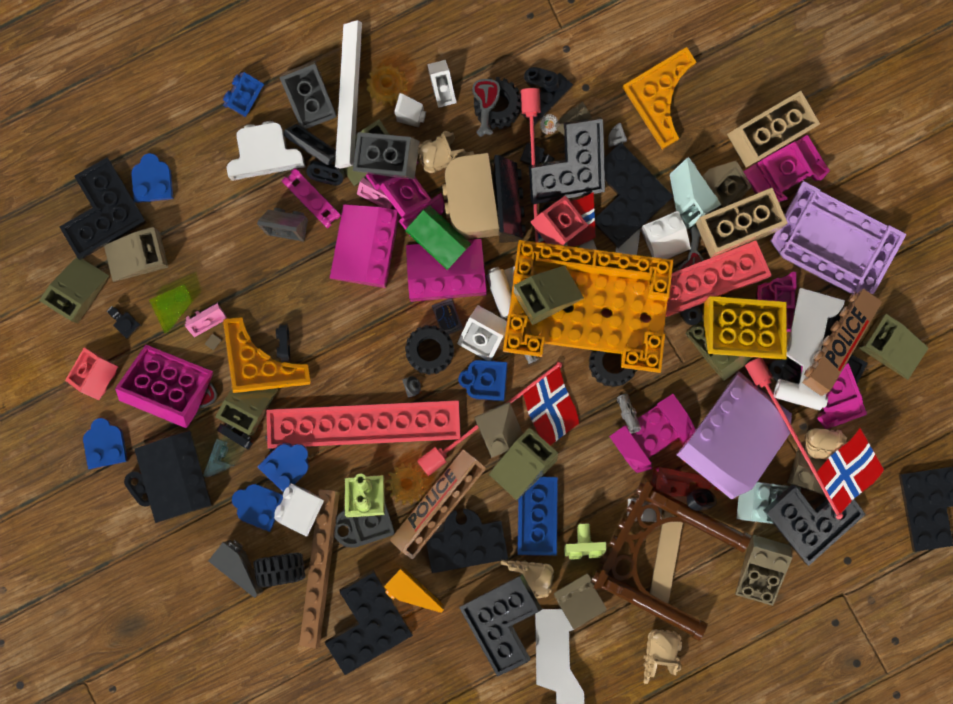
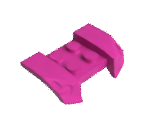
[743,135,830,202]
[366,162,445,236]
[801,362,867,429]
[609,394,695,473]

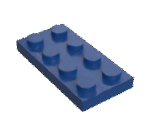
[518,477,558,556]

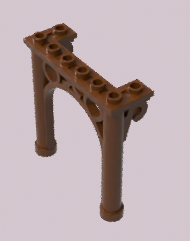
[591,481,752,641]

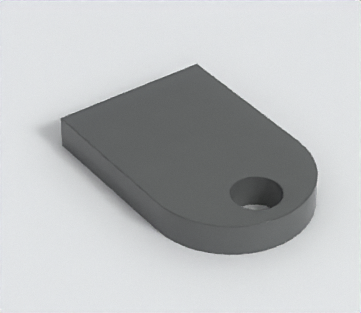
[334,502,395,548]

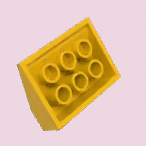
[704,296,787,359]

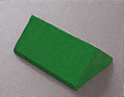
[405,205,472,270]

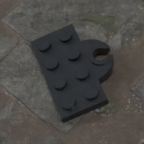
[426,508,508,573]

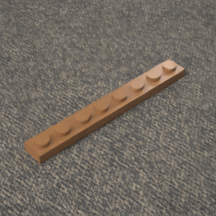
[299,489,340,648]

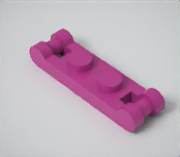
[281,168,341,229]

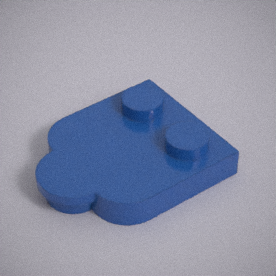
[132,153,173,203]
[458,360,508,401]
[83,418,128,469]
[257,443,309,492]
[232,484,283,532]

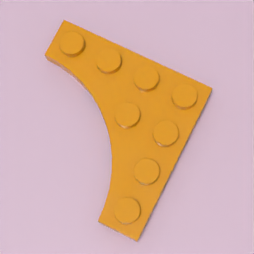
[622,47,697,150]
[223,317,311,393]

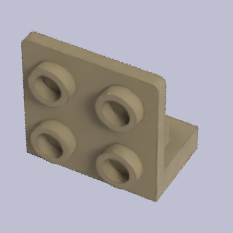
[554,573,607,629]

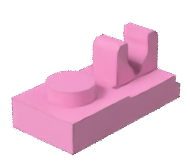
[357,178,393,209]
[185,303,227,337]

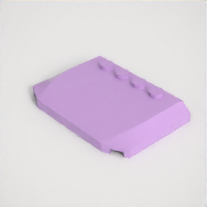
[770,181,907,294]
[677,371,792,499]

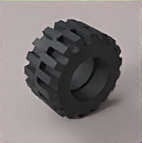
[474,77,521,130]
[405,325,454,375]
[589,350,637,387]
[253,552,306,587]

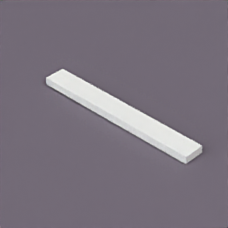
[335,20,362,169]

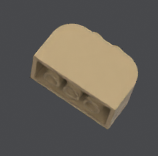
[727,91,820,167]
[442,153,499,239]
[696,188,788,258]

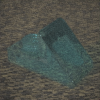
[203,439,235,477]

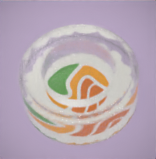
[540,114,558,134]

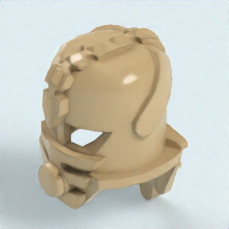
[418,131,475,173]
[805,428,847,460]
[501,560,554,598]
[644,629,682,684]

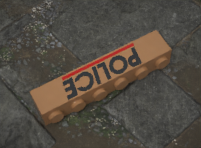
[802,288,882,396]
[390,449,486,560]

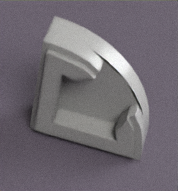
[608,123,627,148]

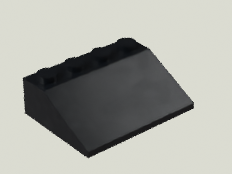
[494,155,526,243]
[134,431,212,523]

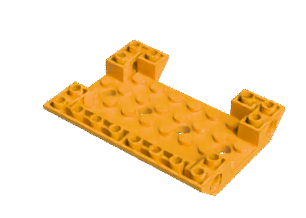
[503,240,673,373]

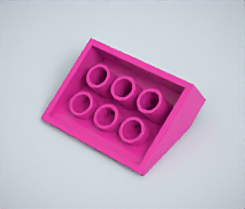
[330,205,399,288]
[406,239,486,302]
[115,345,213,428]

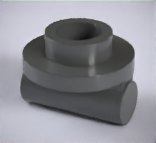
[402,376,421,398]

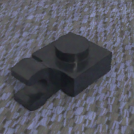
[520,143,555,165]
[106,306,142,339]

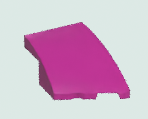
[756,272,796,332]

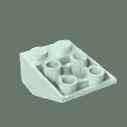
[670,157,721,229]
[736,482,801,524]

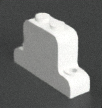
[227,121,306,181]

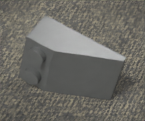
[280,61,337,129]
[353,132,419,179]
[257,208,308,242]
[208,540,264,598]

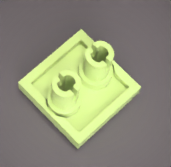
[345,474,385,518]
[564,524,606,560]

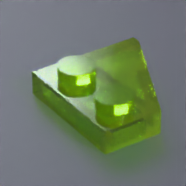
[149,284,193,333]

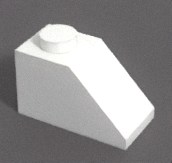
[427,60,456,108]
[395,93,426,127]

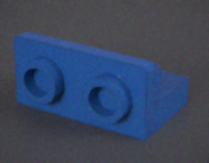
[223,72,264,117]

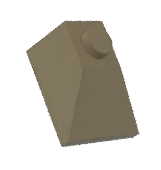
[702,161,752,209]
[474,402,523,457]
[787,447,826,496]

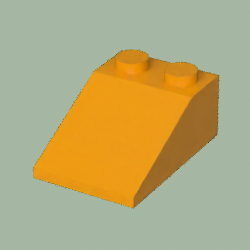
[384,566,445,613]

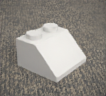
[641,211,691,259]
[457,305,507,361]
[274,483,324,536]

